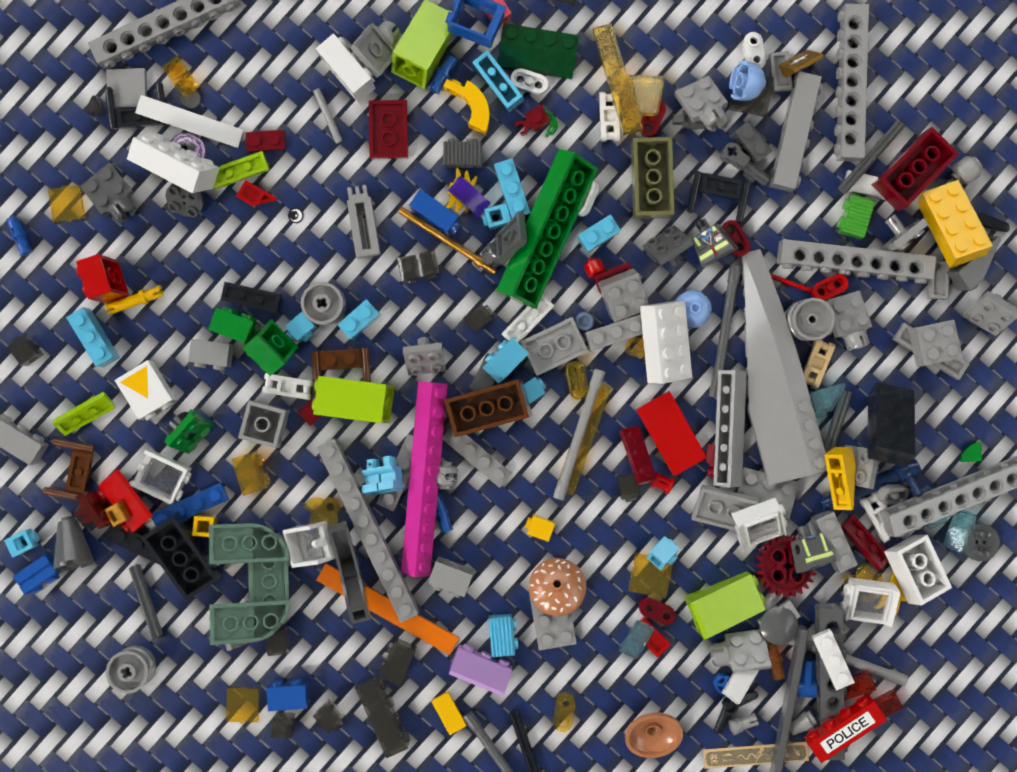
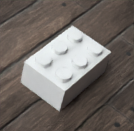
[316,33,376,103]
[884,535,952,605]

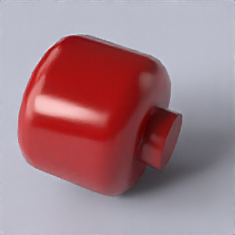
[584,257,605,279]

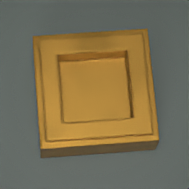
[104,501,131,527]

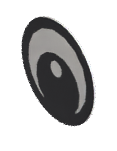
[288,208,304,223]

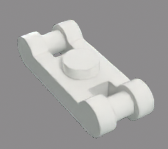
[599,92,620,142]
[262,373,314,400]
[859,491,892,543]

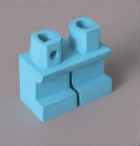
[362,456,403,496]

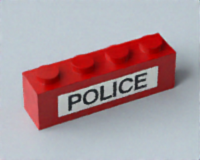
[804,694,887,764]

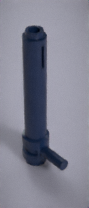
[819,459,923,510]

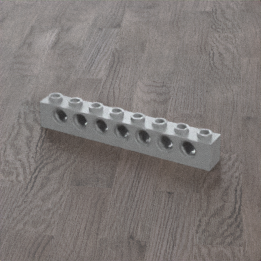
[88,0,241,69]
[834,4,869,162]
[776,239,937,284]
[880,456,1017,537]

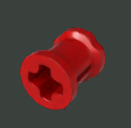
[650,471,675,494]

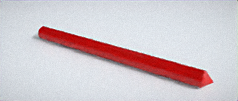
[770,273,823,296]

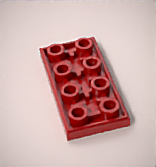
[636,391,707,476]

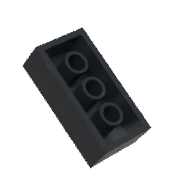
[867,382,915,467]
[141,511,222,601]

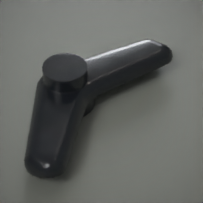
[976,212,1010,233]
[714,690,759,734]

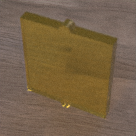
[48,185,85,223]
[226,686,259,724]

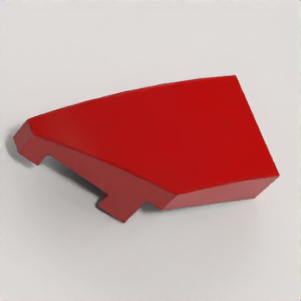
[236,180,277,206]

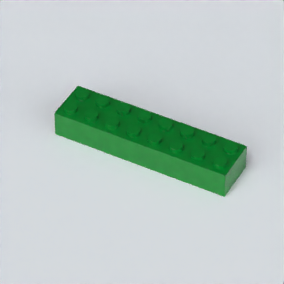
[496,149,598,309]

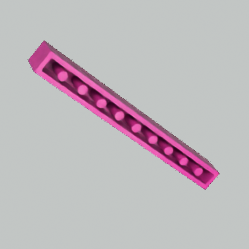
[401,381,448,577]

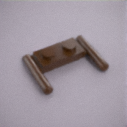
[312,348,371,393]
[42,438,95,502]

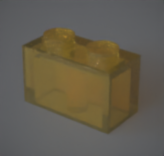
[231,451,270,496]

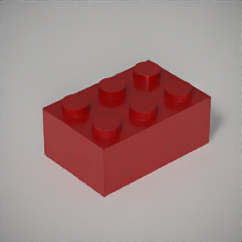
[76,254,130,303]

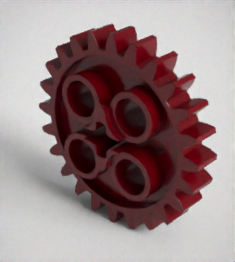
[754,534,817,598]

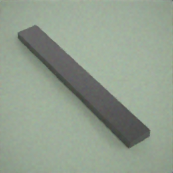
[770,625,809,772]

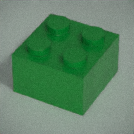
[208,306,261,344]
[242,319,299,376]

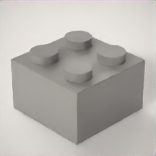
[598,269,649,323]
[908,320,963,367]
[238,400,290,448]
[428,556,474,598]

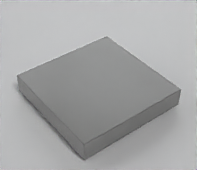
[106,68,147,109]

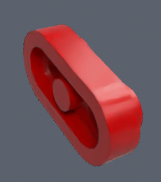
[811,274,848,301]

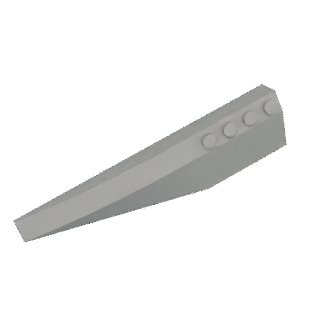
[742,249,827,485]

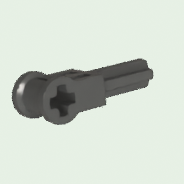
[720,143,770,186]

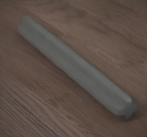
[838,120,905,194]

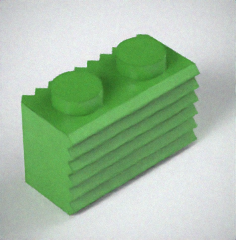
[837,194,875,240]

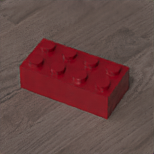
[871,127,959,212]

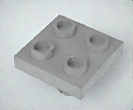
[881,214,929,252]
[963,291,1017,336]
[403,337,446,376]
[844,445,879,489]

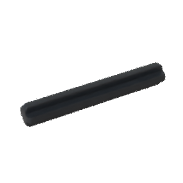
[509,710,540,772]

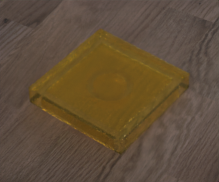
[619,75,664,116]
[628,553,673,598]

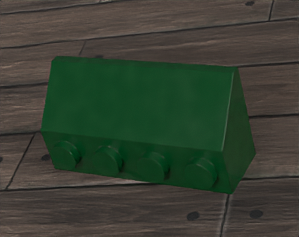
[498,23,580,80]

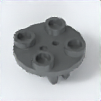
[165,183,204,217]
[960,523,1000,562]

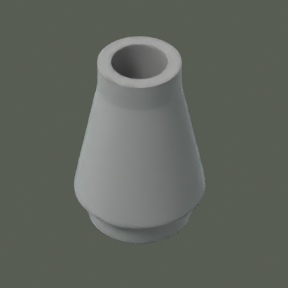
[790,710,818,736]

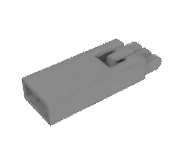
[347,185,381,259]

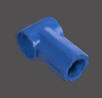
[797,658,817,698]

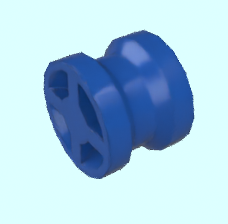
[713,672,731,695]

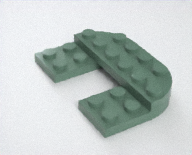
[209,523,290,645]

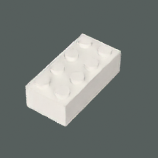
[127,133,220,193]
[640,301,692,384]

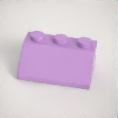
[449,644,512,696]

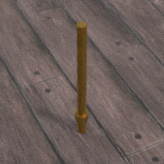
[398,206,498,275]

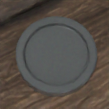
[181,89,201,109]

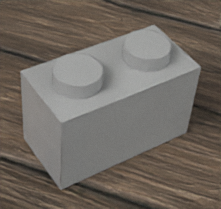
[188,339,234,370]

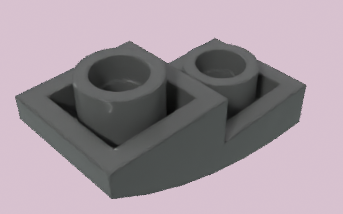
[468,353,495,391]

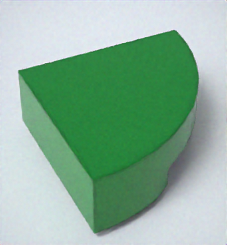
[960,442,982,462]

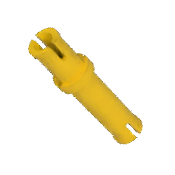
[105,285,164,315]

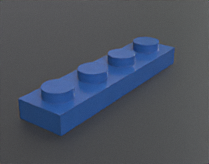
[152,482,230,525]

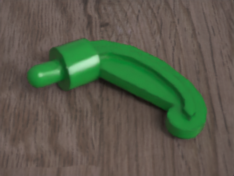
[544,109,558,138]

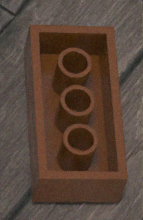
[444,378,532,437]

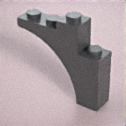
[327,521,371,624]

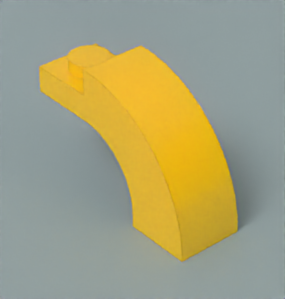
[443,79,490,136]

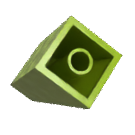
[391,0,459,90]
[312,376,395,423]
[684,571,766,640]

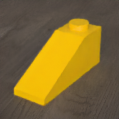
[824,447,856,510]

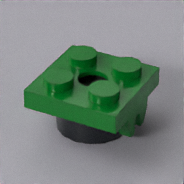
[164,409,214,454]

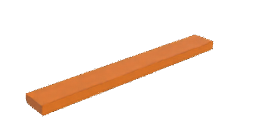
[316,562,459,655]

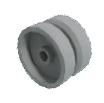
[301,282,347,326]
[786,298,835,341]
[106,645,156,694]

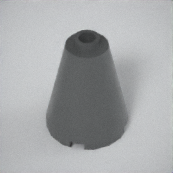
[53,516,94,571]

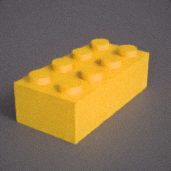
[917,180,993,268]

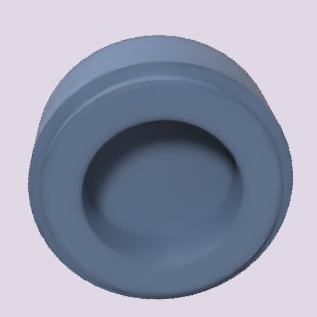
[575,312,594,331]

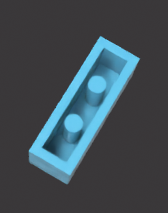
[472,50,524,112]
[494,158,530,219]
[66,307,120,368]

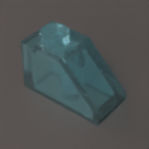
[809,383,846,418]

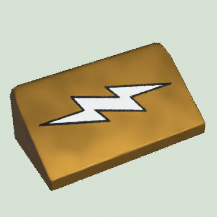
[779,50,823,78]

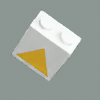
[115,360,177,421]

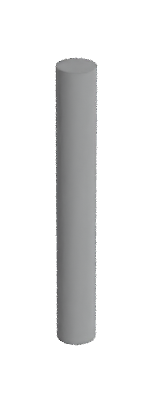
[313,88,343,144]

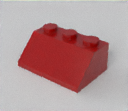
[97,469,153,535]

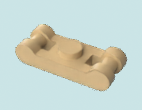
[803,339,835,390]

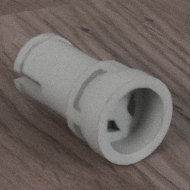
[728,713,759,735]

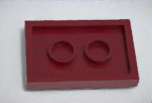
[369,100,409,159]

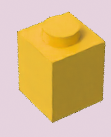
[524,514,555,542]
[192,515,218,537]

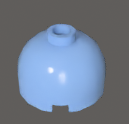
[729,60,766,101]
[675,290,712,329]

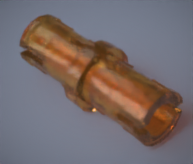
[766,640,786,680]

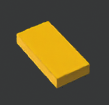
[431,691,467,735]

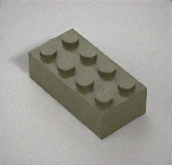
[631,137,674,219]

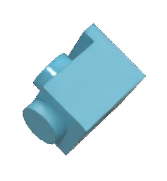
[482,203,511,230]
[4,528,40,558]

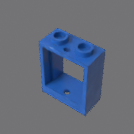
[445,0,506,49]
[409,189,460,237]

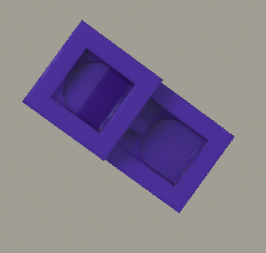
[448,176,490,218]

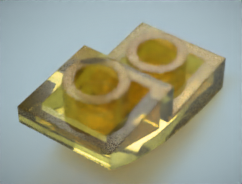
[162,56,200,98]

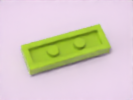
[214,151,270,190]
[53,392,115,436]

